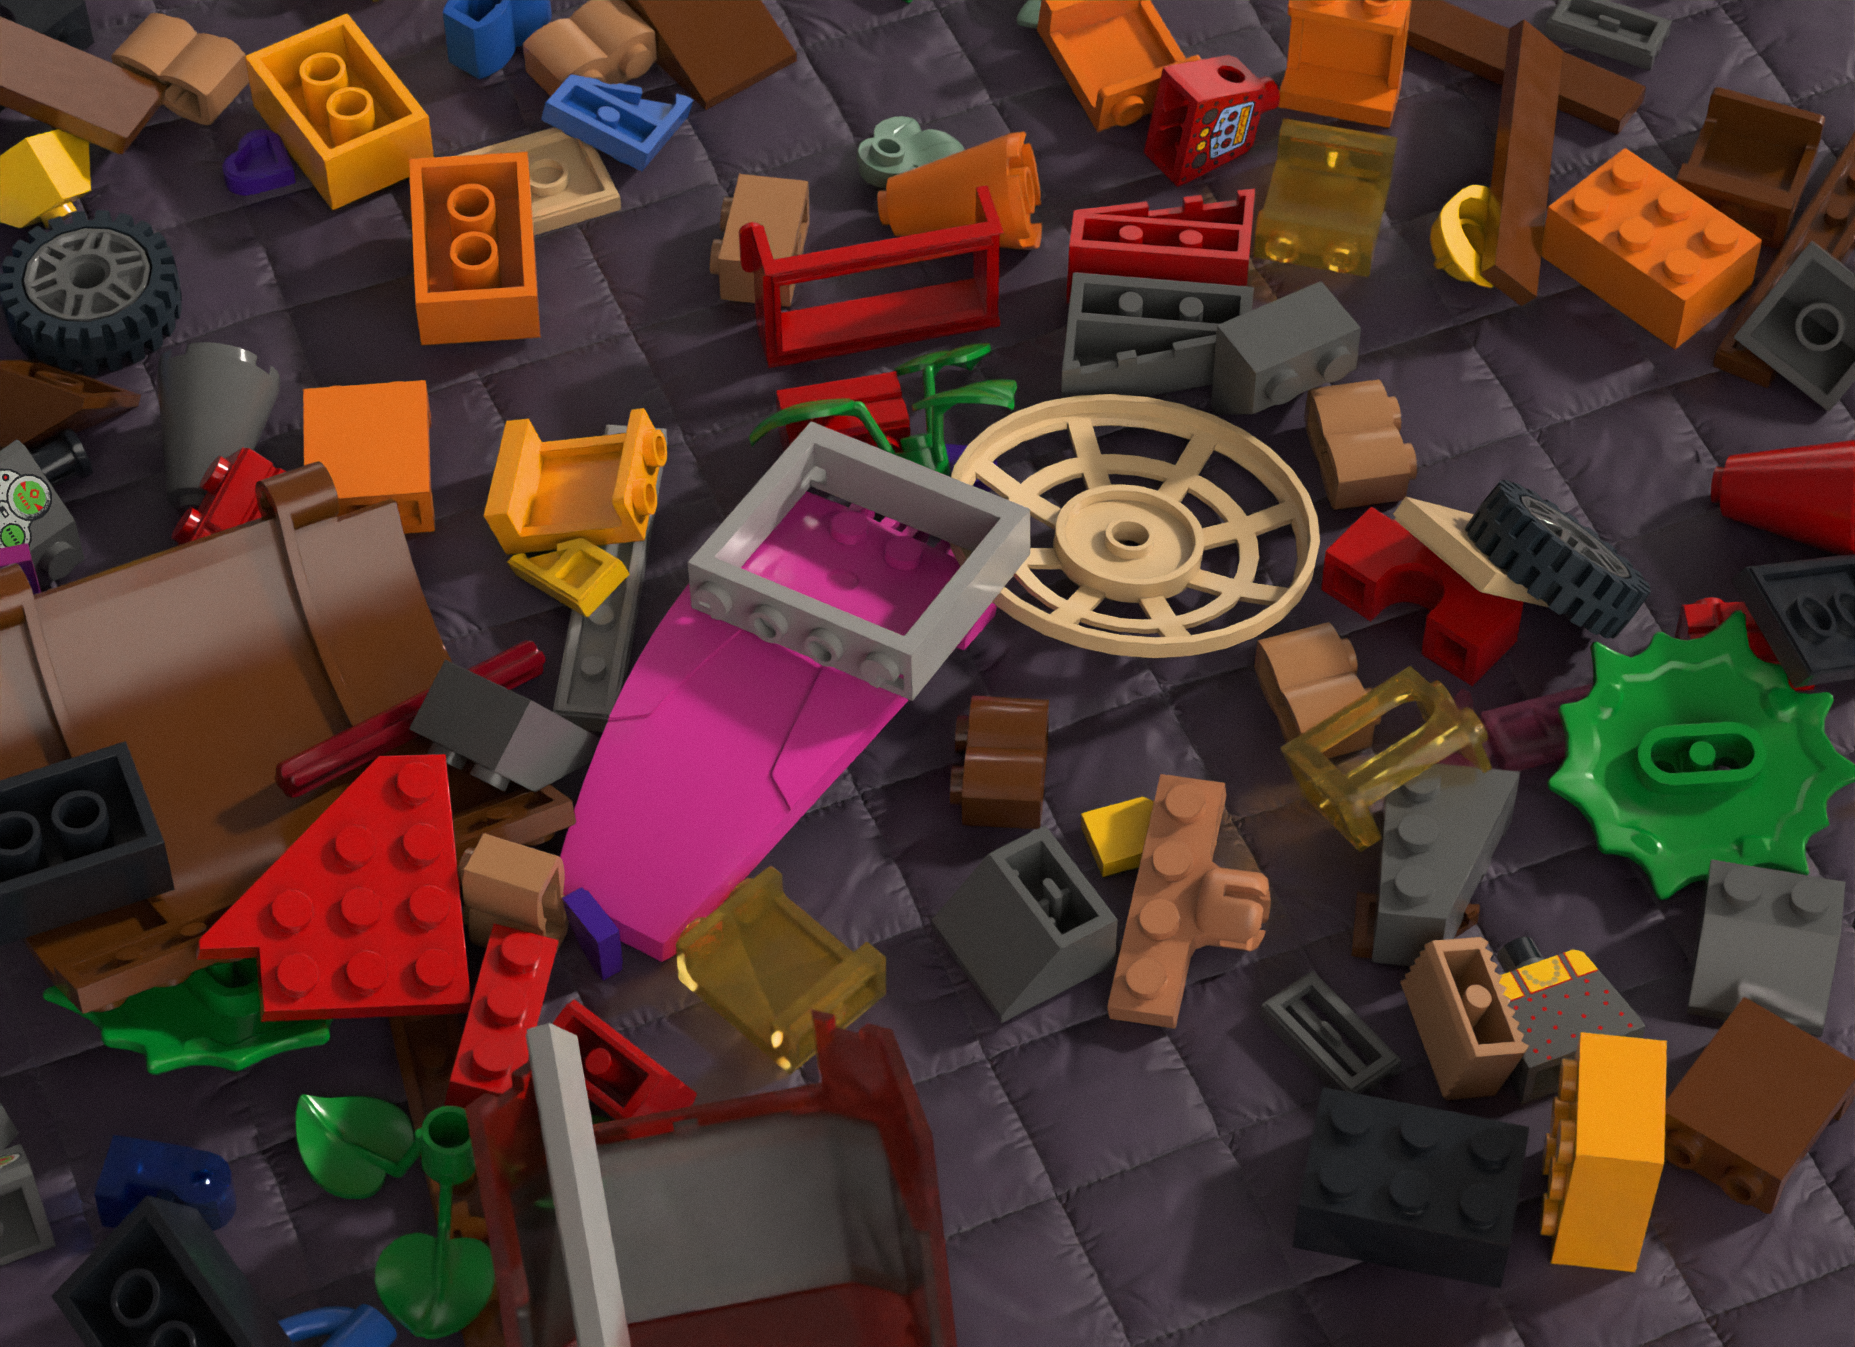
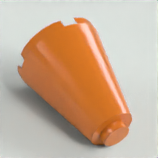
[877,131,1042,250]

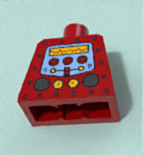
[1143,55,1280,187]

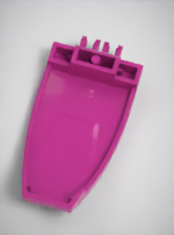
[560,491,997,962]

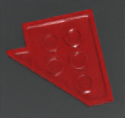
[196,754,471,1022]

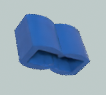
[443,0,552,79]

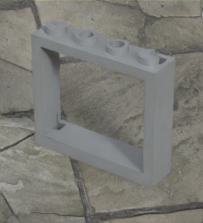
[688,421,1030,701]

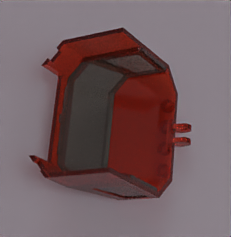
[465,1009,958,1347]

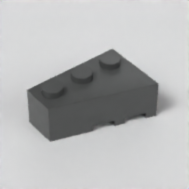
[1061,272,1254,398]
[1372,759,1520,966]

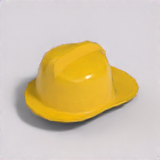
[1430,185,1494,288]

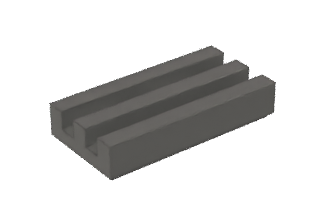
[1545,0,1672,70]
[1260,970,1402,1094]

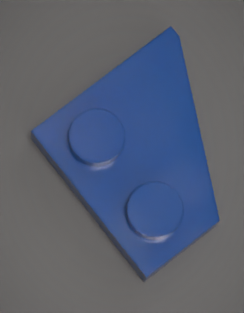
[541,74,694,171]

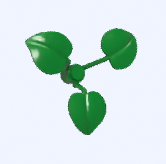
[749,343,1017,477]
[296,1094,623,1339]

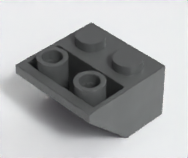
[931,825,1118,1023]

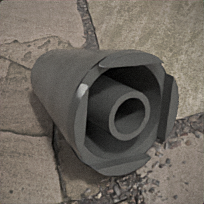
[157,342,280,516]

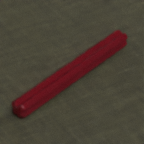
[274,640,546,798]

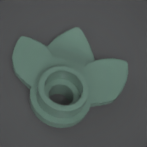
[856,116,965,188]

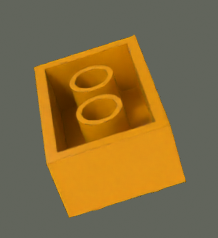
[245,13,434,210]
[1539,1032,1667,1272]

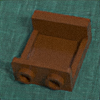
[1676,87,1826,250]
[1664,997,1855,1214]

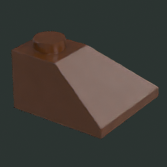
[0,359,141,451]

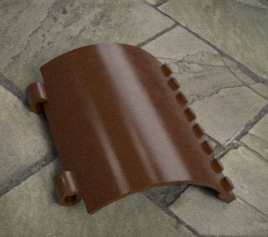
[0,461,576,1014]

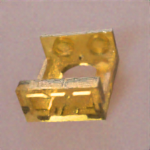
[1280,666,1492,852]

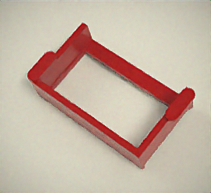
[739,185,1004,368]

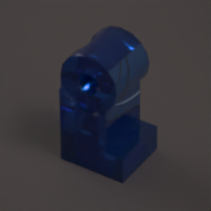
[94,1135,237,1231]

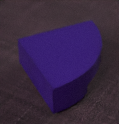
[562,887,623,981]

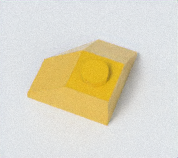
[0,129,91,229]

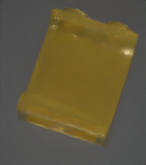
[1254,118,1398,277]
[676,866,886,1075]

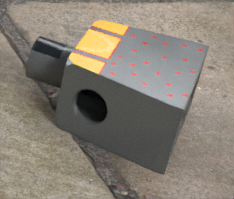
[1497,937,1645,1105]

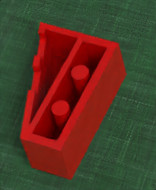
[1066,188,1255,303]

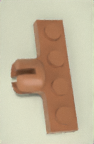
[1107,774,1271,1029]

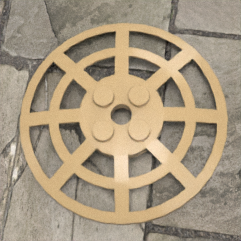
[949,394,1320,658]

